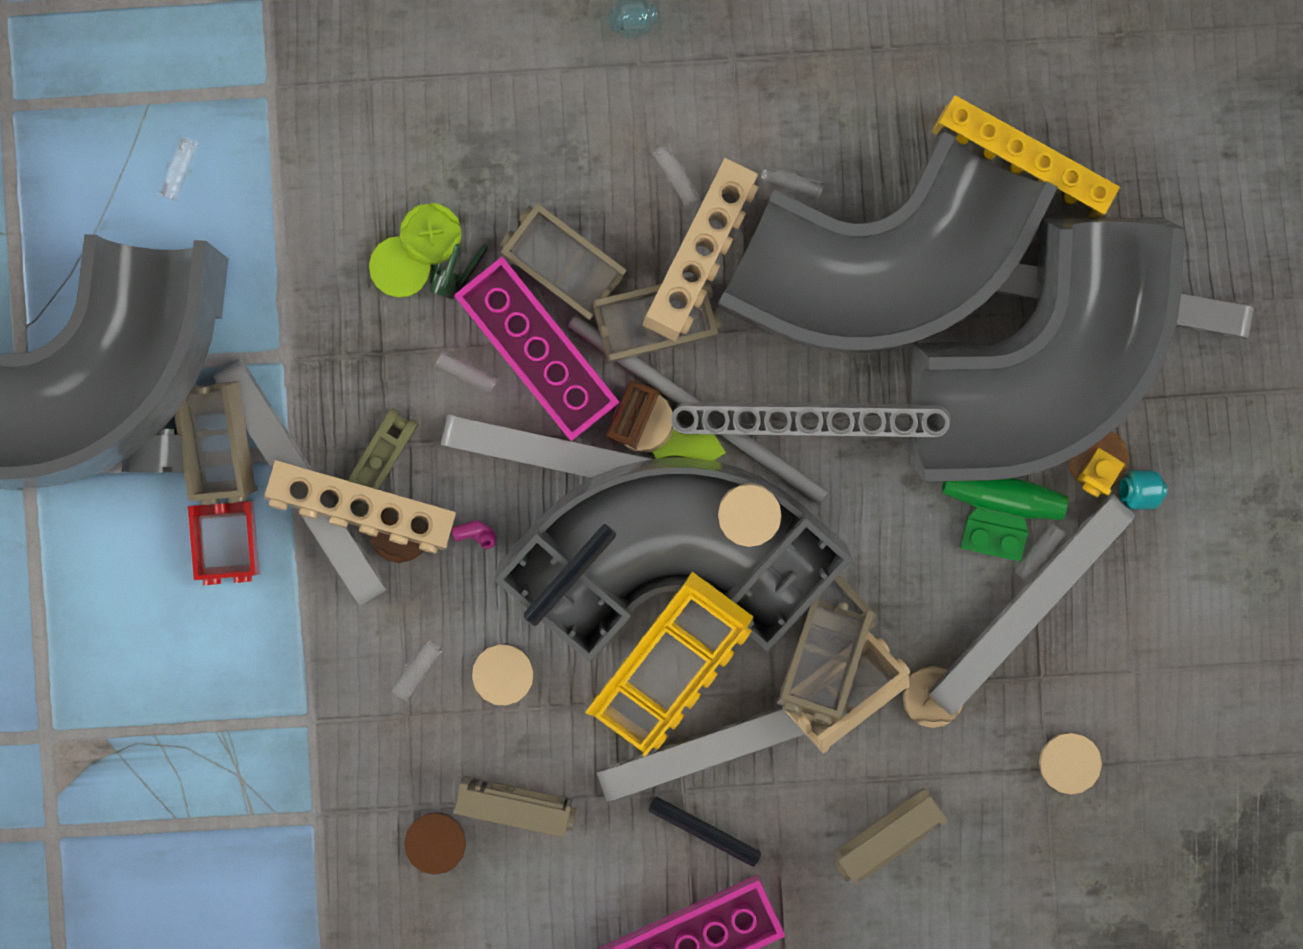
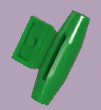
[942,478,1068,562]

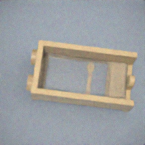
[783,631,910,754]

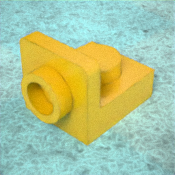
[1078,448,1125,498]

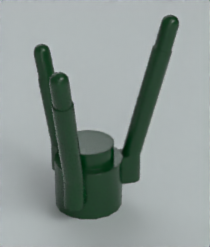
[429,244,488,299]

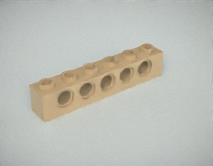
[642,158,759,342]
[263,460,456,554]

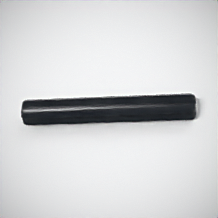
[524,524,616,626]
[649,797,761,867]

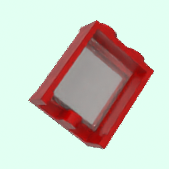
[188,501,260,586]

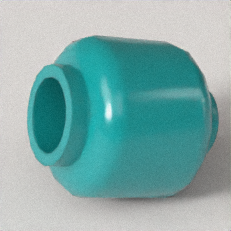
[1118,469,1167,510]

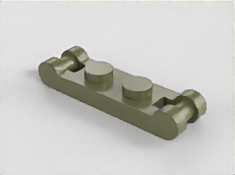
[335,407,419,517]

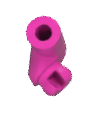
[451,520,497,549]

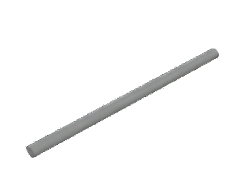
[568,314,827,504]

